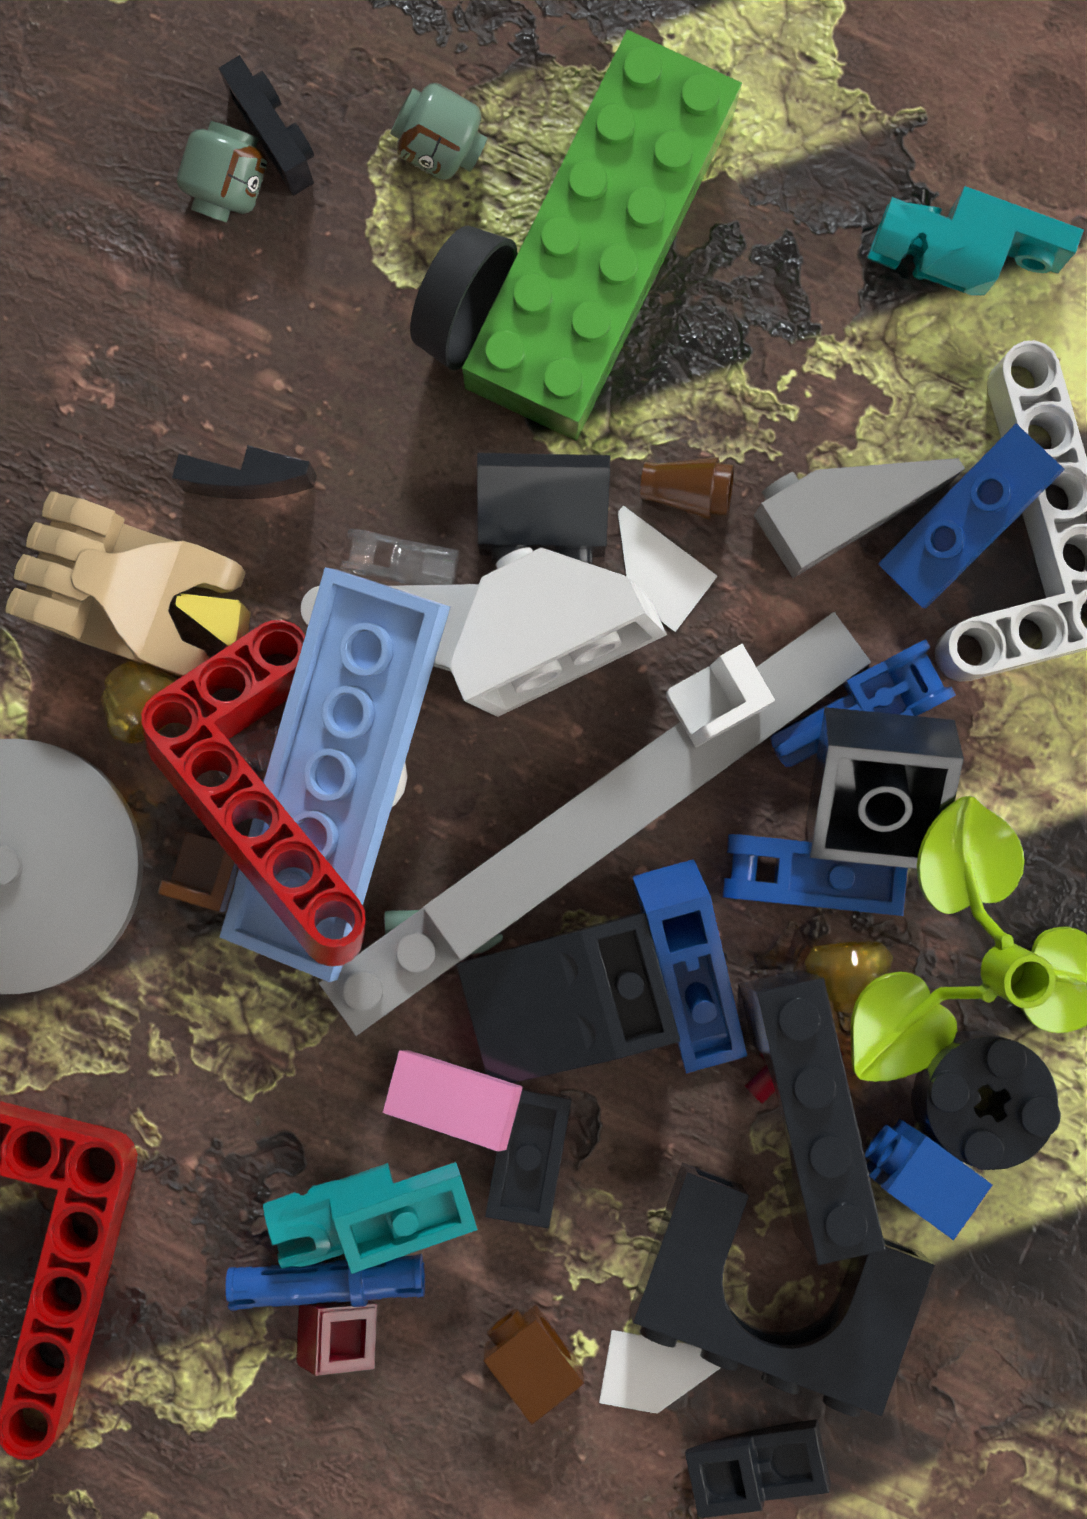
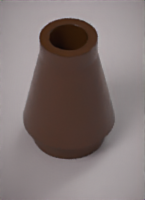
[640,457,734,520]

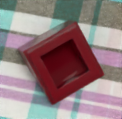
[296,1301,377,1376]

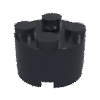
[911,1031,1061,1170]

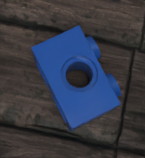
[865,1119,993,1241]

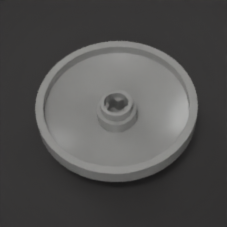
[0,739,143,994]

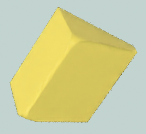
[176,594,251,646]

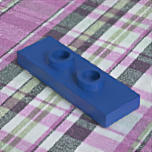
[878,423,1065,609]

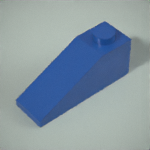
[632,859,747,1074]

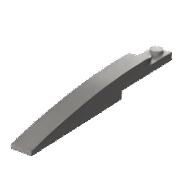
[319,612,871,1036]

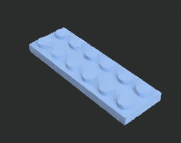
[220,567,451,982]

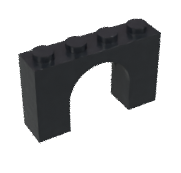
[738,970,886,1265]
[630,1162,935,1417]

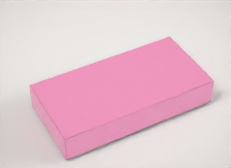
[383,1050,523,1152]

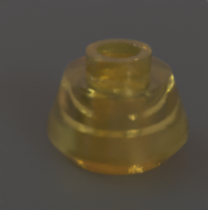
[101,661,177,744]
[804,941,893,1012]

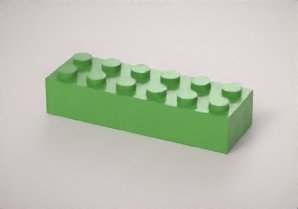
[462,30,742,441]

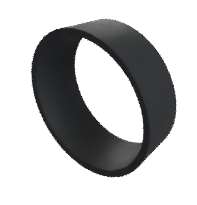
[410,226,518,370]

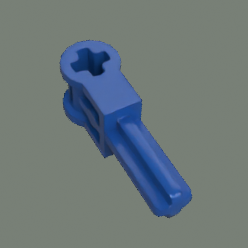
[770,639,956,767]

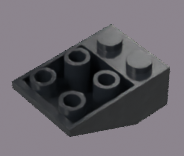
[456,912,681,1083]

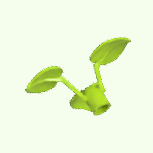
[851,796,1087,1082]

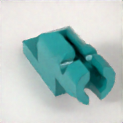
[867,186,1084,295]
[263,1162,478,1274]

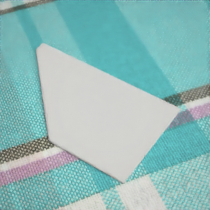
[618,506,717,632]

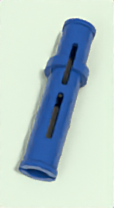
[226,1254,425,1311]

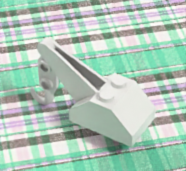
[301,548,667,808]

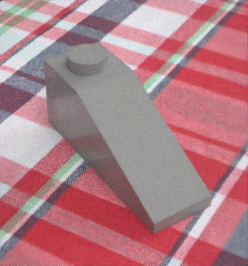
[754,458,965,578]

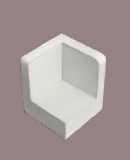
[666,644,776,748]

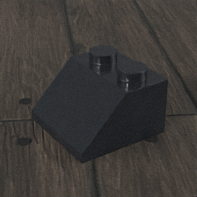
[477,453,610,565]

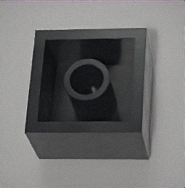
[806,707,964,869]

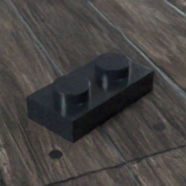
[218,55,315,196]
[485,1088,572,1228]

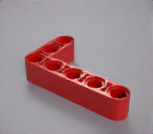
[141,620,366,966]
[0,1101,138,1460]

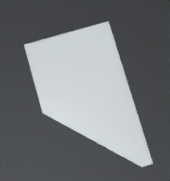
[599,1330,721,1414]

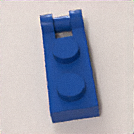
[723,834,908,916]

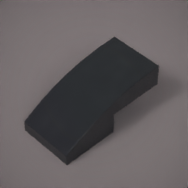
[172,445,317,499]
[685,1419,831,1519]

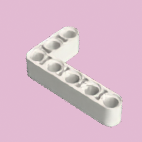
[935,340,1087,682]

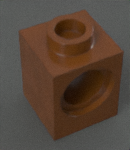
[483,1305,584,1425]

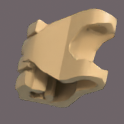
[6,491,245,677]

